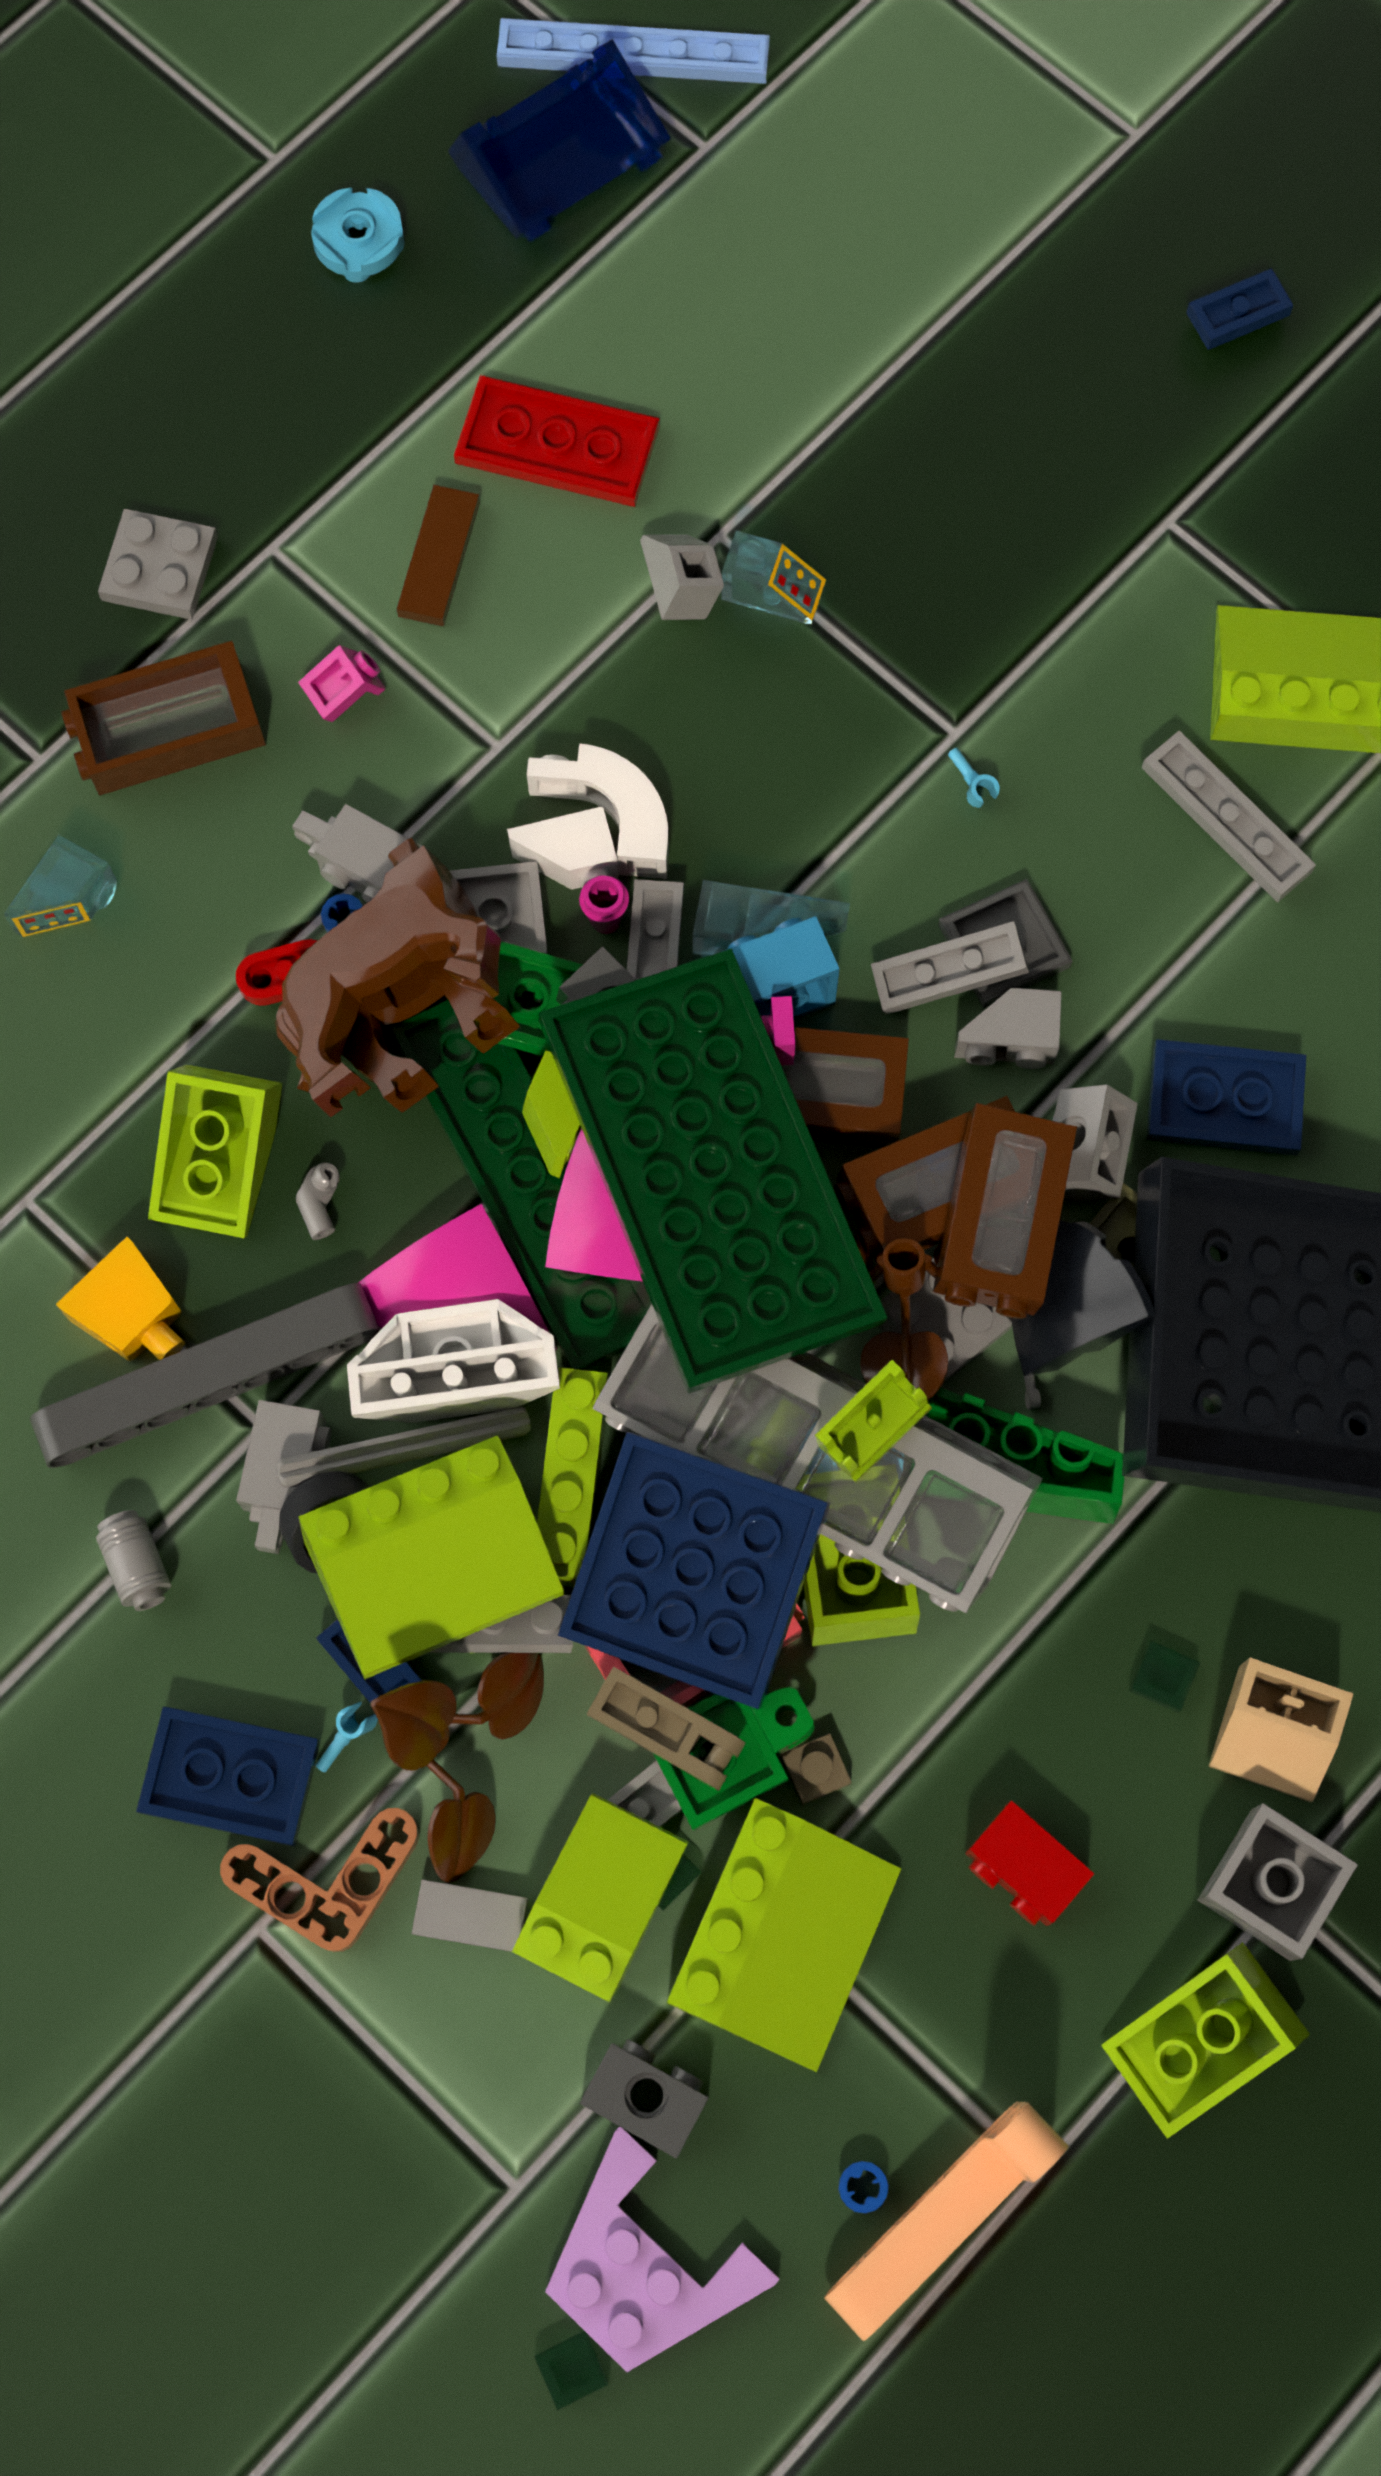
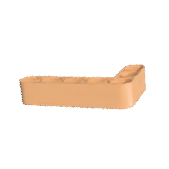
[824,2102,1069,2341]

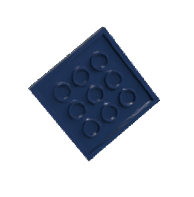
[558,1432,831,1709]

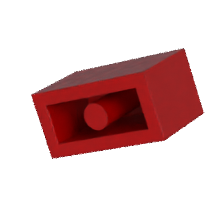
[965,1800,1094,1926]

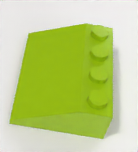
[1210,605,1381,753]
[298,1435,564,1679]
[667,1798,901,2072]

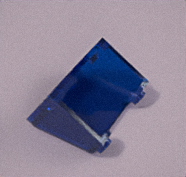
[448,39,671,243]

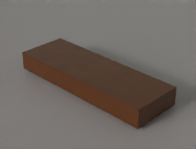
[397,484,480,627]

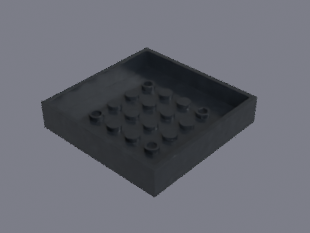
[1122,1157,1381,1513]

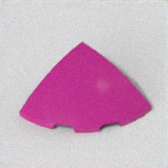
[545,1129,643,1282]
[358,1204,557,1350]

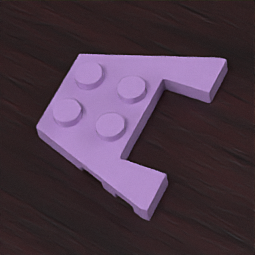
[545,2127,779,2372]

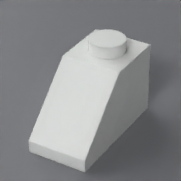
[507,806,619,890]

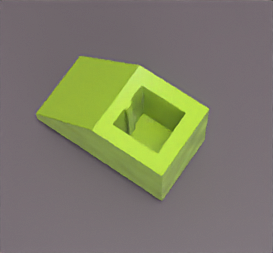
[522,1050,581,1178]

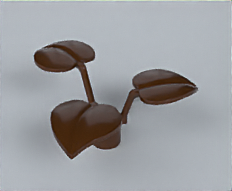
[853,1227,1027,1401]
[370,1652,544,1884]

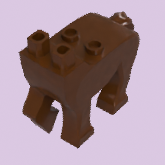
[275,838,520,1118]

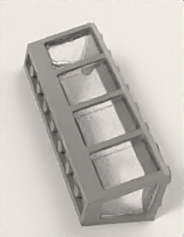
[593,1304,1043,1613]

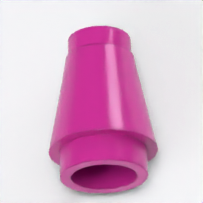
[579,876,629,934]

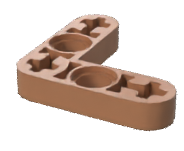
[220,1808,419,1952]

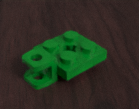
[493,941,583,1056]
[653,1687,814,1831]

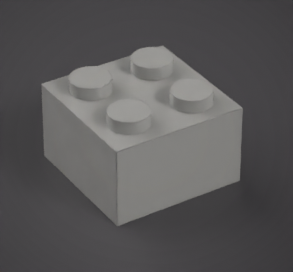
[1197,1804,1358,1961]

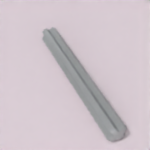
[277,1406,531,1488]

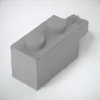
[292,804,429,903]
[236,1400,332,1555]

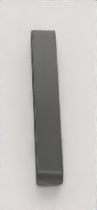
[30,1283,380,1468]

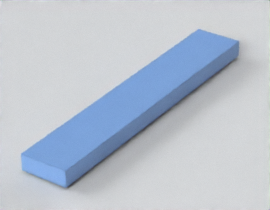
[497,18,769,84]

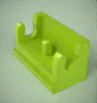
[815,1360,932,1483]

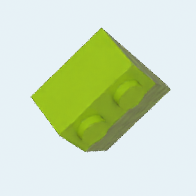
[148,1064,283,1238]
[796,1464,920,1646]
[512,1793,689,2002]
[1101,1942,1310,2139]

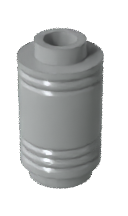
[96,1510,171,1611]

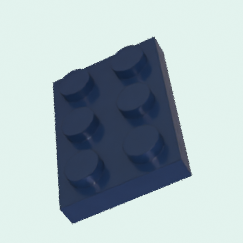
[1146,1039,1307,1156]
[136,1706,320,1847]

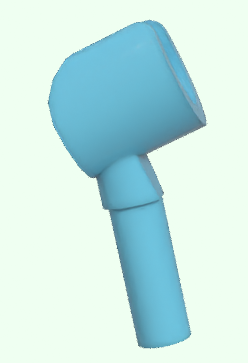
[948,748,1000,808]
[315,1701,378,1772]

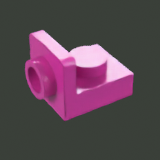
[298,645,386,722]
[760,996,795,1066]

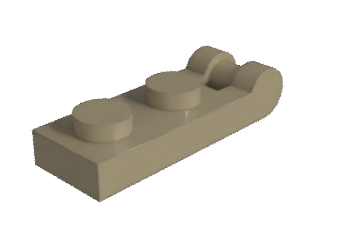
[586,1666,746,1791]

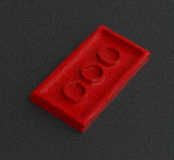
[454,375,660,507]

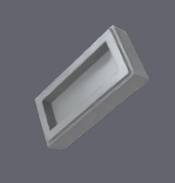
[411,1880,529,1952]

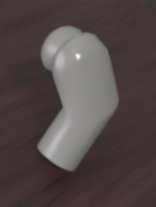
[296,1162,340,1240]

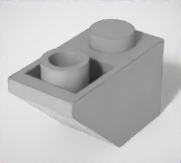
[640,534,724,620]
[954,988,1061,1069]

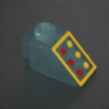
[721,531,826,625]
[4,835,117,937]

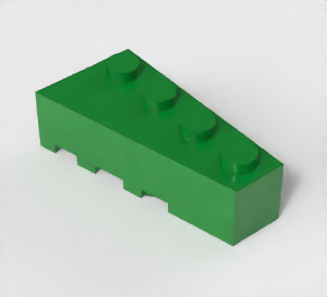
[909,1387,1125,1524]

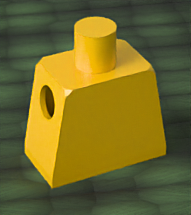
[56,1237,185,1361]

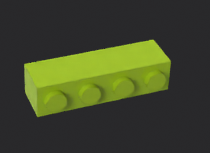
[537,1368,609,1588]

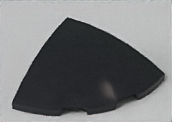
[1011,1215,1157,1376]

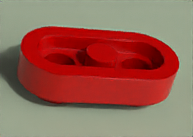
[235,939,317,1006]

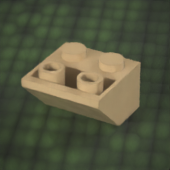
[1208,1658,1353,1803]

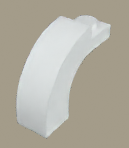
[527,743,669,879]

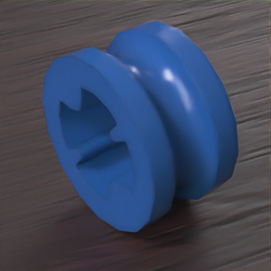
[321,894,363,932]
[839,2161,888,2213]

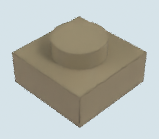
[781,1734,852,1806]

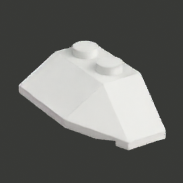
[347,1299,560,1423]

